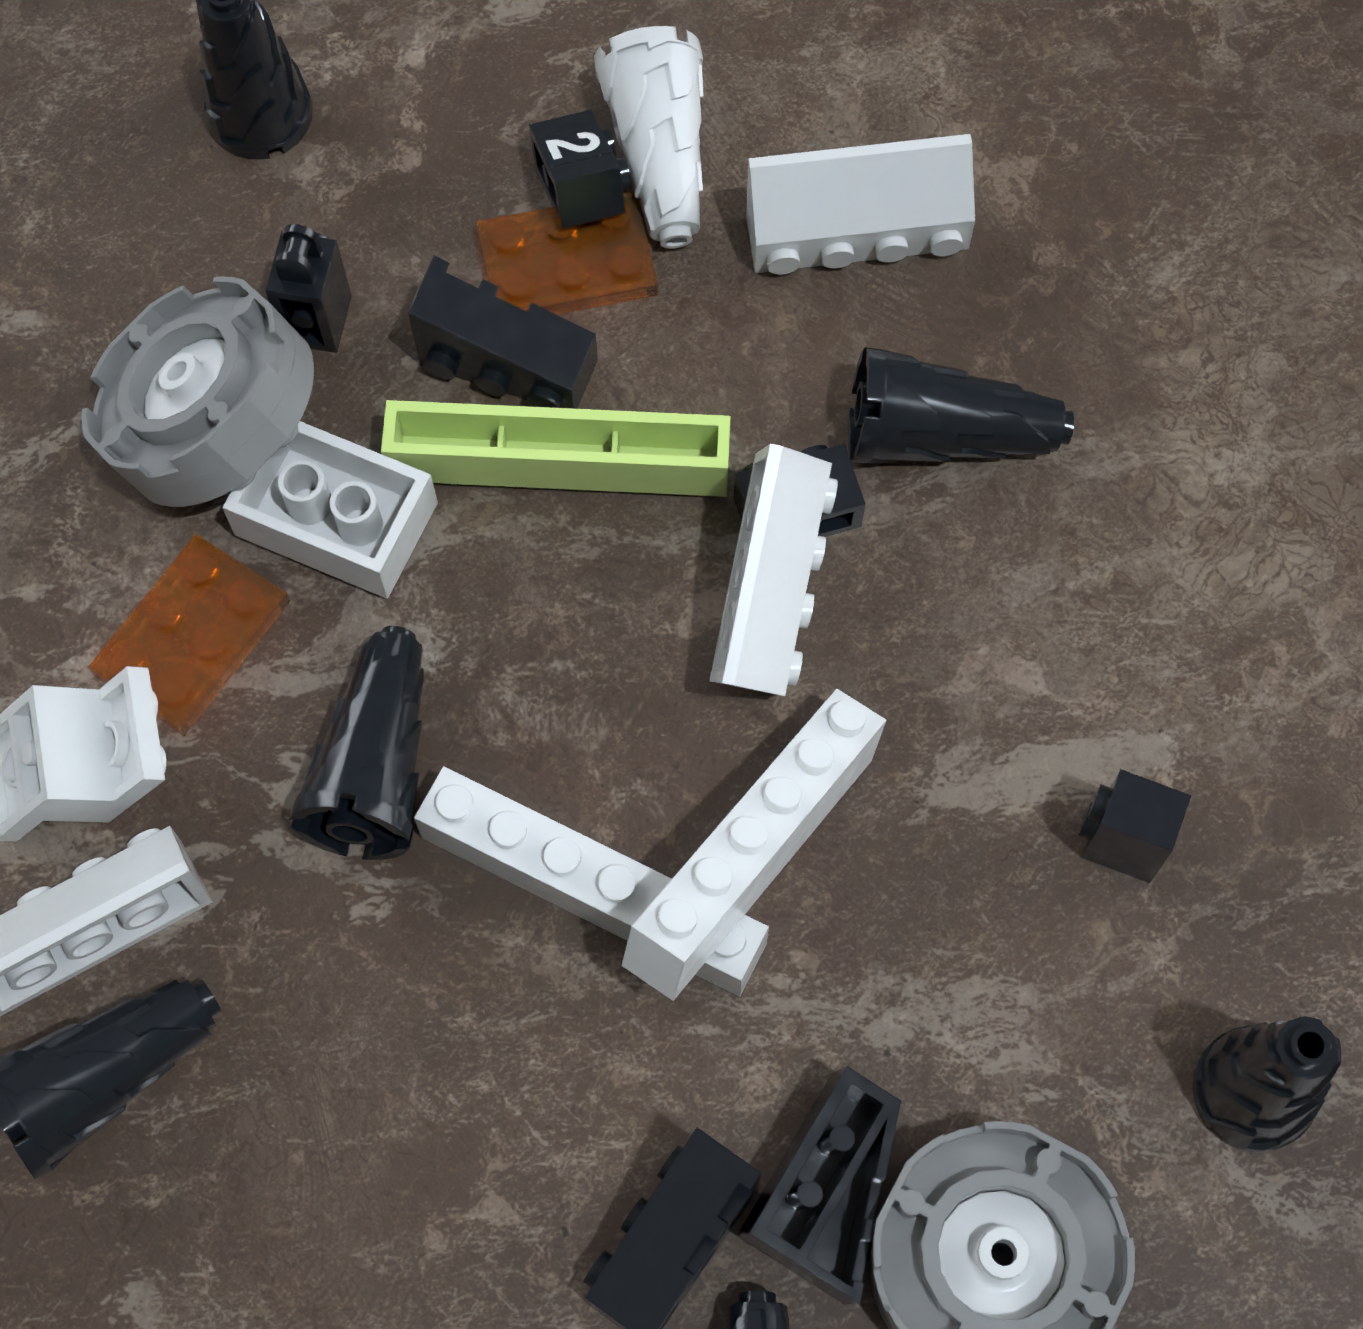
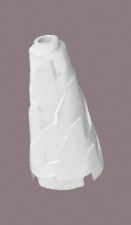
[594,26,703,249]

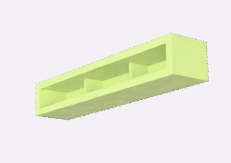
[381,400,731,497]

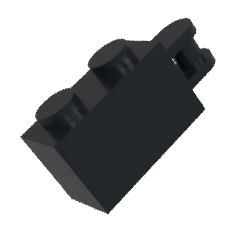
[265,224,352,353]

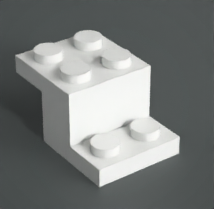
[0,666,166,842]

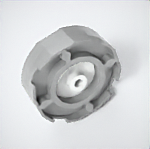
[81,276,314,507]
[868,1121,1135,1329]

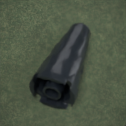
[196,0,313,159]
[848,347,1074,463]
[289,626,424,860]
[0,979,222,1180]
[1192,1016,1342,1153]

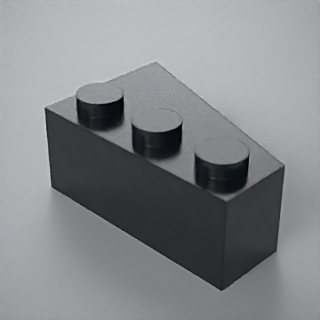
[408,255,598,409]
[737,1066,901,1304]
[583,1127,761,1329]

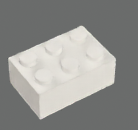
[222,421,438,599]

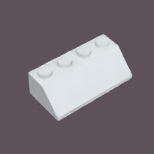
[746,134,975,275]
[710,444,838,696]
[0,826,213,1016]

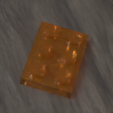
[476,192,658,315]
[88,534,290,736]

